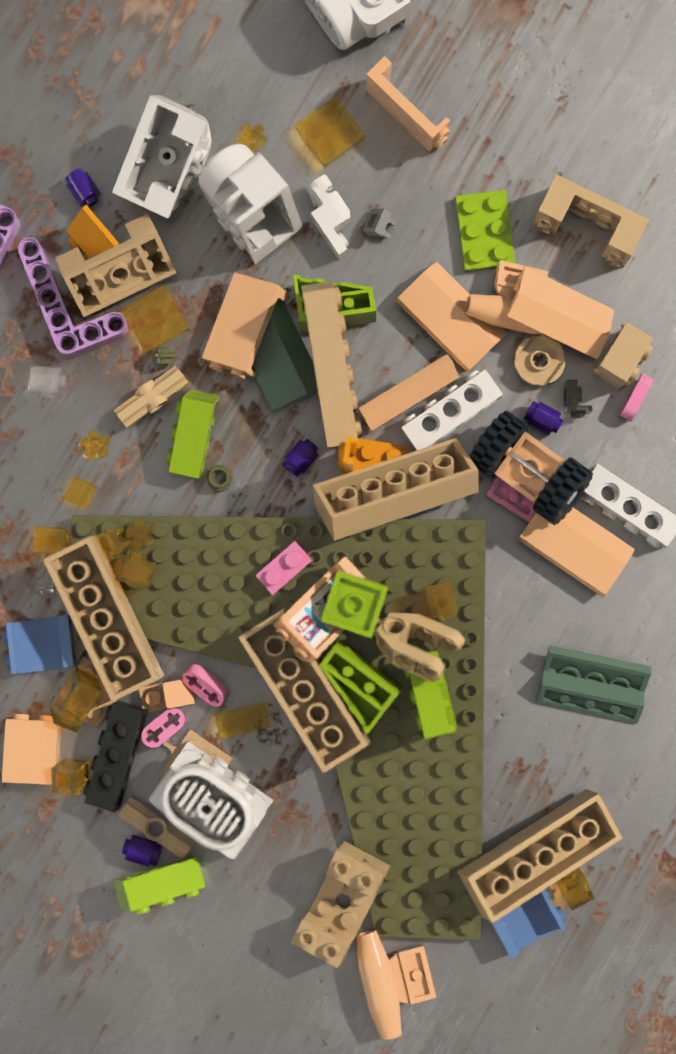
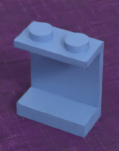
[3,615,77,674]
[492,886,567,959]

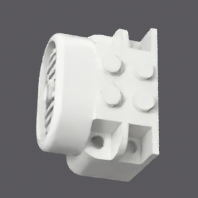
[304,0,411,50]
[112,95,211,218]
[199,144,303,264]
[148,741,273,859]

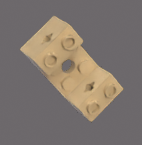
[533,174,650,267]
[55,214,176,317]
[291,841,391,968]

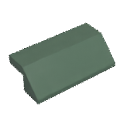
[251,300,318,412]
[536,645,651,724]

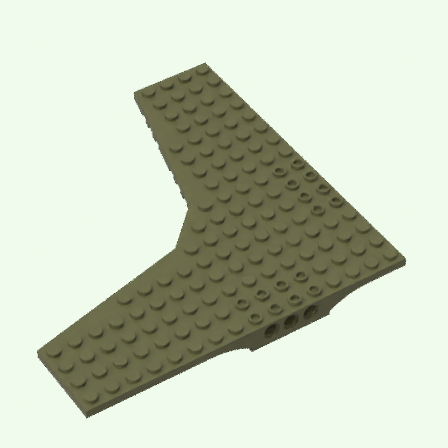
[71,515,486,940]

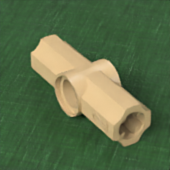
[114,365,189,429]
[118,796,195,860]

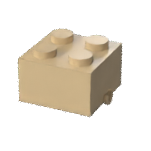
[593,322,654,390]

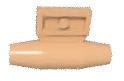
[465,260,548,335]
[356,930,436,1040]

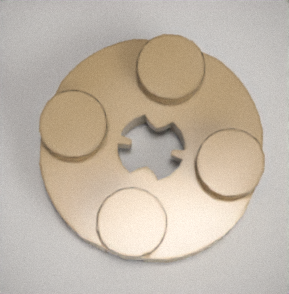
[514,335,565,387]

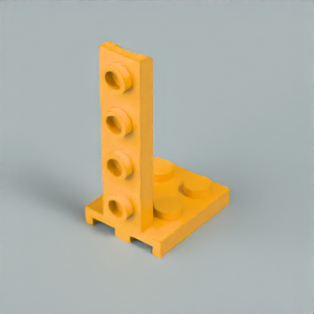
[338,436,409,475]

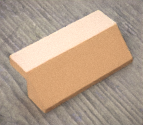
[395,262,508,372]
[506,266,614,359]
[358,354,459,434]
[518,507,635,597]

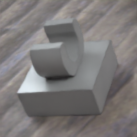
[362,208,396,238]

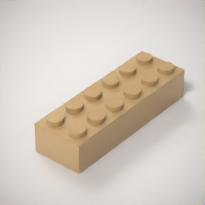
[301,281,362,448]
[313,438,479,541]
[43,535,165,702]
[238,608,370,773]
[458,789,623,923]

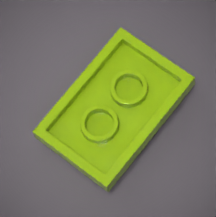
[455,190,515,272]

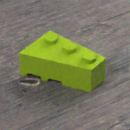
[293,274,376,333]
[166,389,220,479]
[319,640,403,734]
[404,649,457,739]
[112,856,206,915]

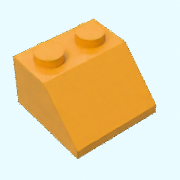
[66,205,119,261]

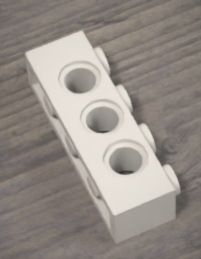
[400,369,503,451]
[581,464,676,549]

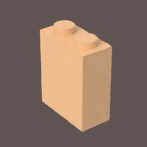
[2,714,62,785]

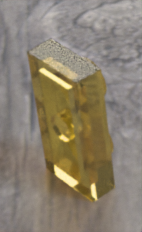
[214,701,271,739]

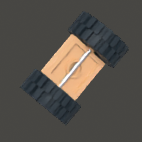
[470,411,593,525]

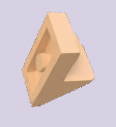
[139,680,195,712]

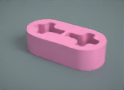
[620,373,654,421]
[182,664,229,707]
[141,708,185,749]

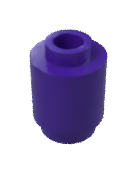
[65,168,101,208]
[523,401,563,435]
[282,439,319,477]
[122,835,162,867]

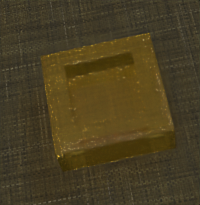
[63,476,98,510]

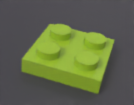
[321,570,389,638]

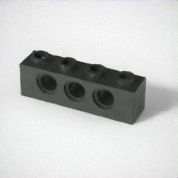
[83,701,148,812]

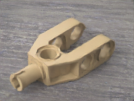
[373,613,465,682]

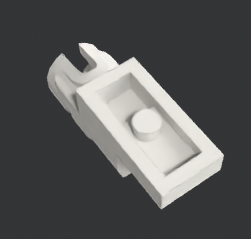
[306,175,350,260]

